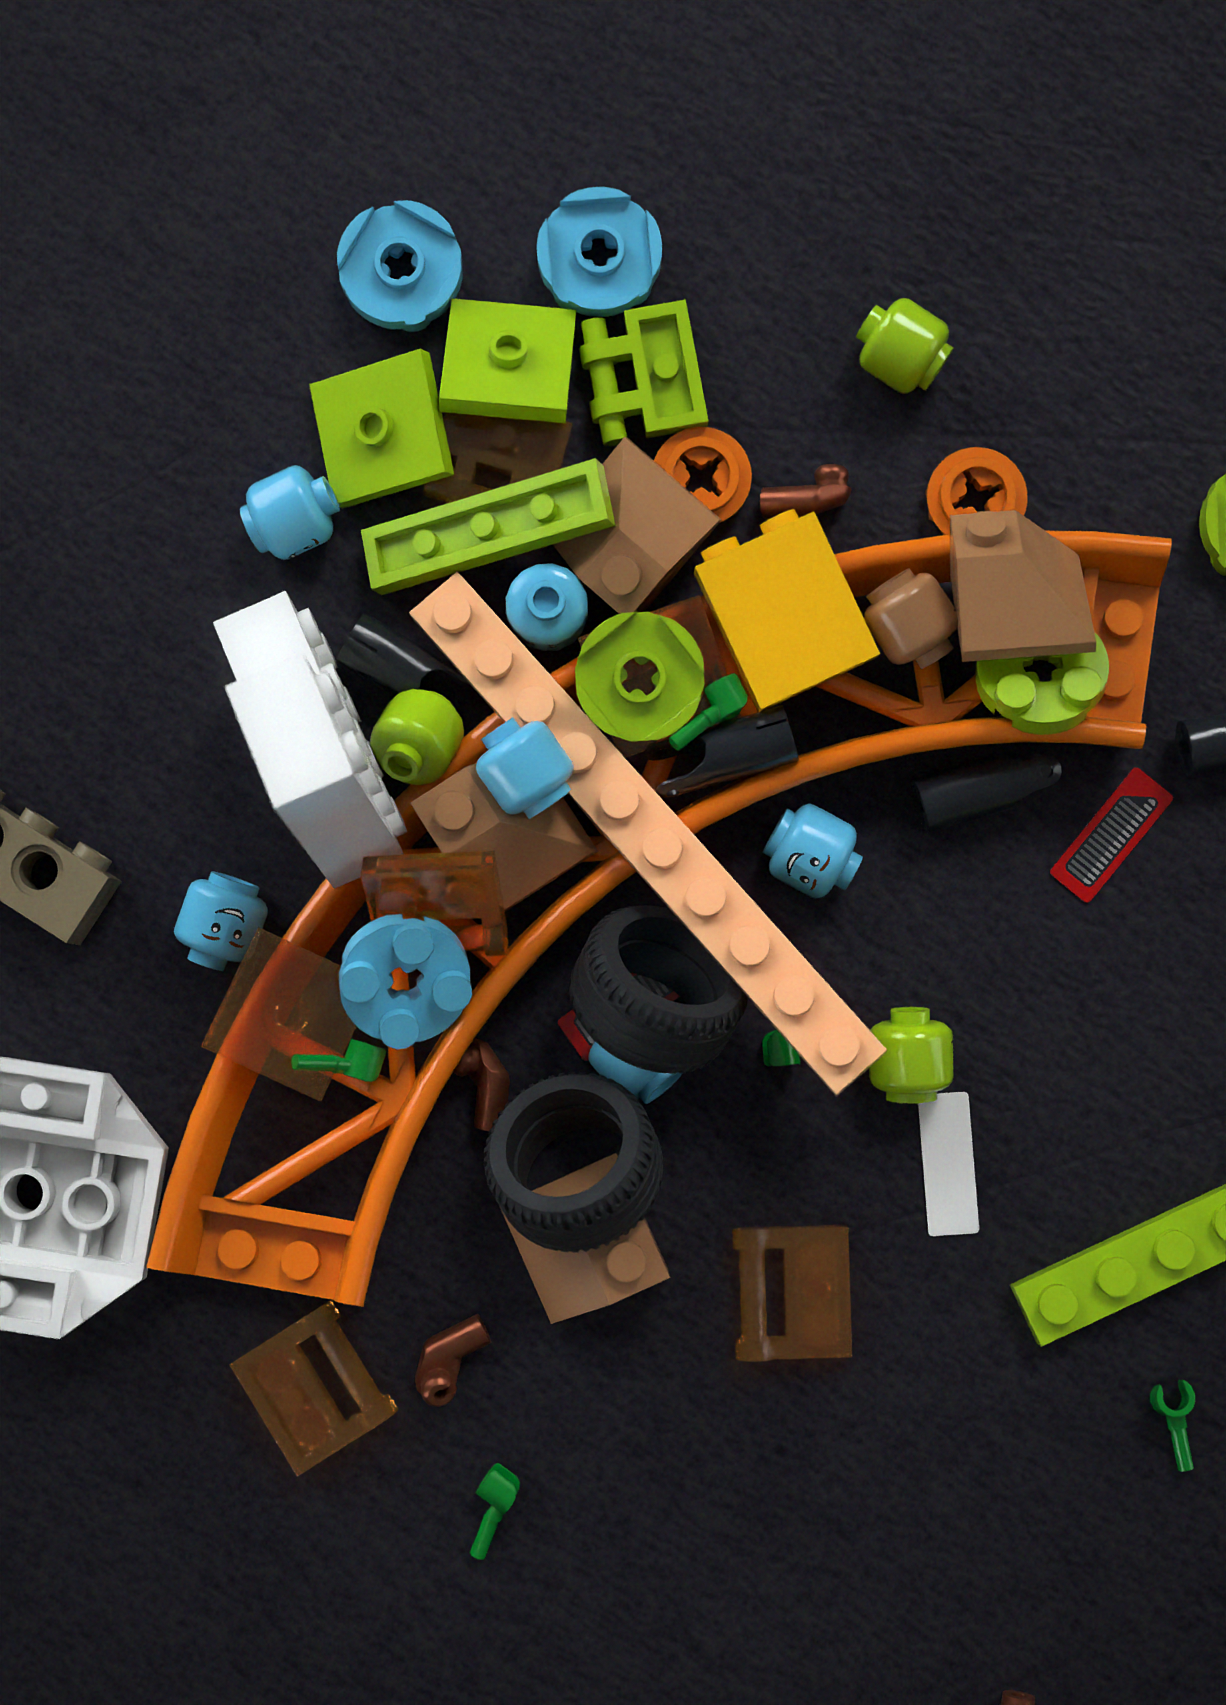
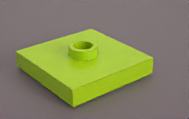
[439,298,576,423]
[309,349,454,508]

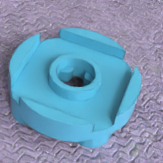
[537,187,662,317]
[337,200,463,332]
[339,914,472,1049]

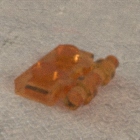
[423,413,573,504]

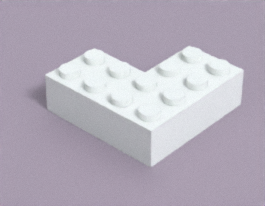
[213,591,407,889]

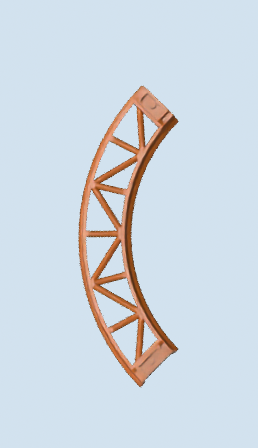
[146,531,1172,1307]

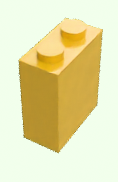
[694,509,880,712]

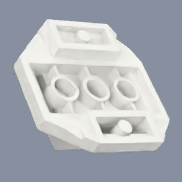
[0,1056,169,1339]

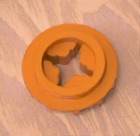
[654,427,752,523]
[925,447,1028,535]

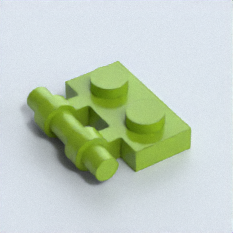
[579,299,709,446]

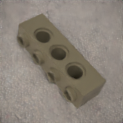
[0,790,122,945]

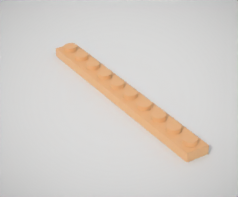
[409,571,887,1097]

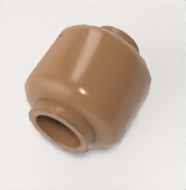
[864,568,958,669]

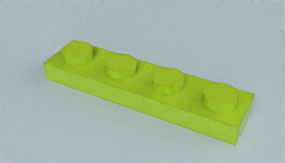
[361,458,616,595]
[1010,1184,1226,1347]

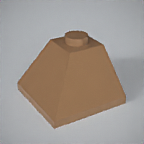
[553,437,721,614]
[950,510,1096,662]
[410,763,598,921]
[500,1153,670,1324]

